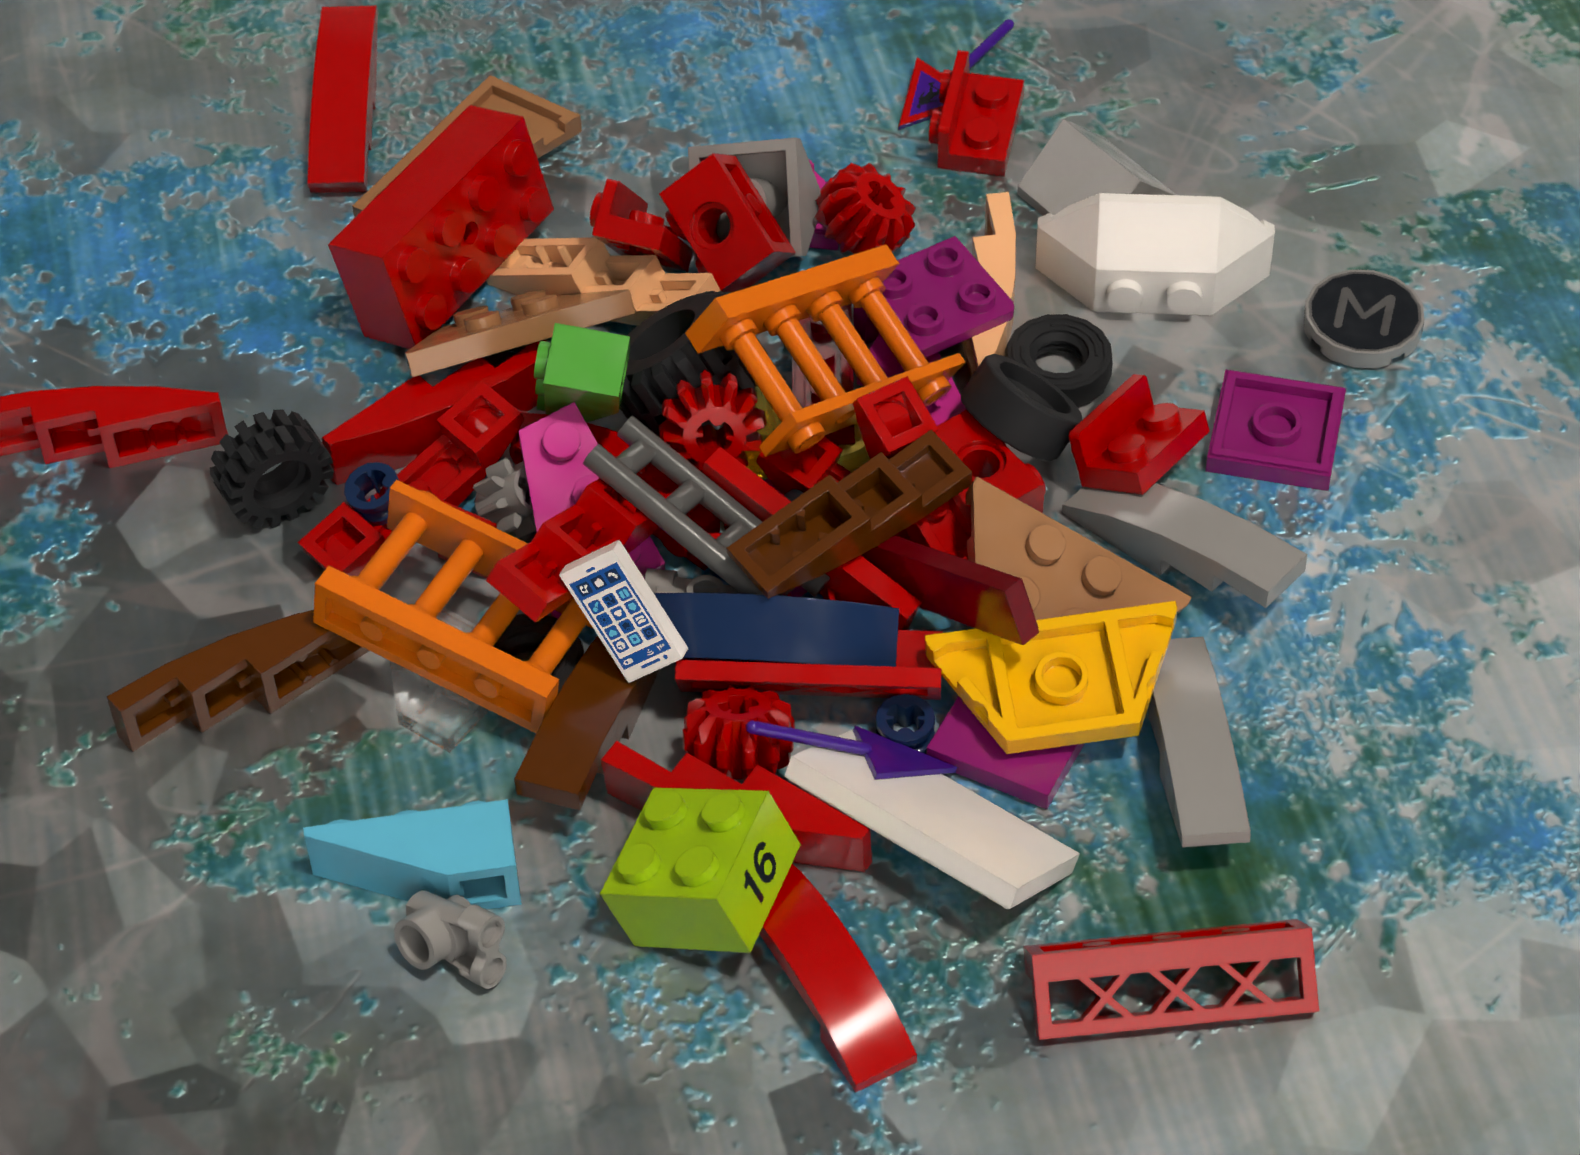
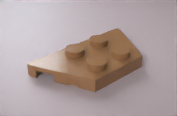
[405,289,636,377]
[966,477,1192,620]

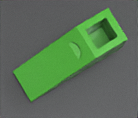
[534,323,630,423]

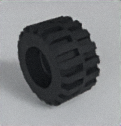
[620,291,768,444]

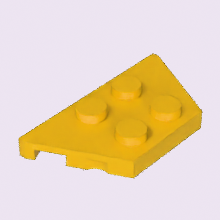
[925,601,1177,754]

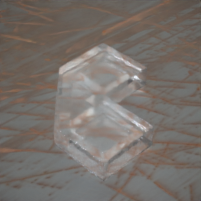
[390,608,490,753]

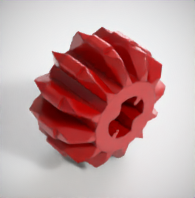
[815,163,916,254]
[659,370,767,471]
[683,685,795,781]

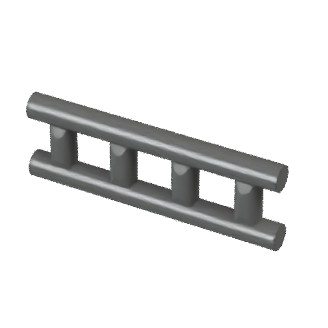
[583,416,831,597]

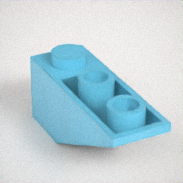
[303,799,522,910]

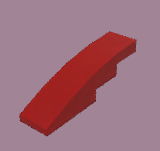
[307,5,378,193]
[322,340,548,485]
[0,386,228,469]
[486,463,679,623]
[601,740,872,872]

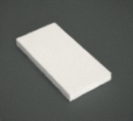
[785,726,1080,909]

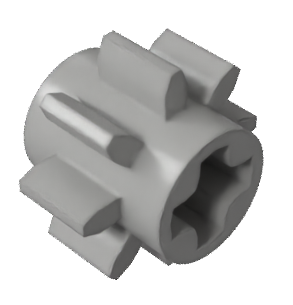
[473,458,536,538]

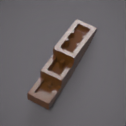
[727,430,972,599]
[107,610,369,752]
[514,636,660,811]

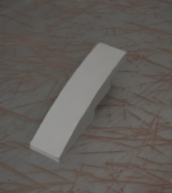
[1062,483,1308,608]
[1149,637,1251,847]

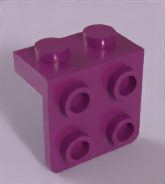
[853,236,1014,357]

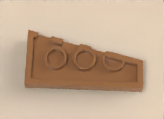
[352,75,582,218]

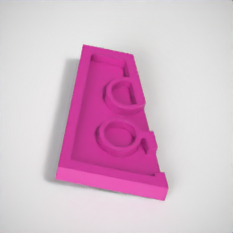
[519,402,665,619]

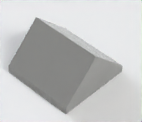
[1017,119,1176,216]
[688,138,821,263]

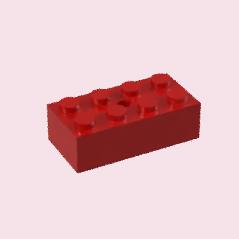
[328,105,554,349]

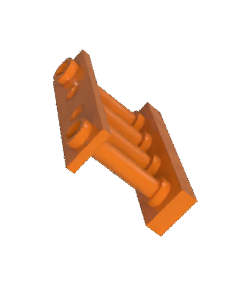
[685,244,966,457]
[313,479,593,733]

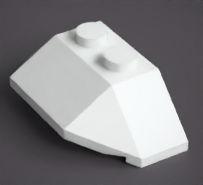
[1035,193,1275,316]

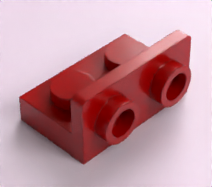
[929,50,1024,177]
[590,178,693,272]
[1069,374,1210,495]

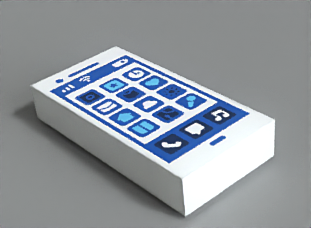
[559,540,688,683]

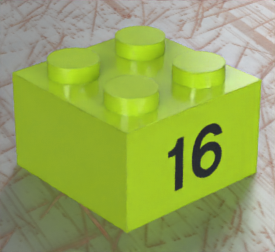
[600,788,801,953]

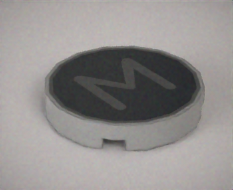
[1304,270,1425,368]

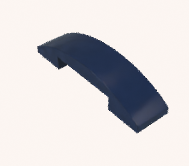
[654,593,899,667]

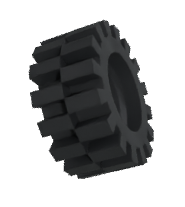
[210,409,334,528]

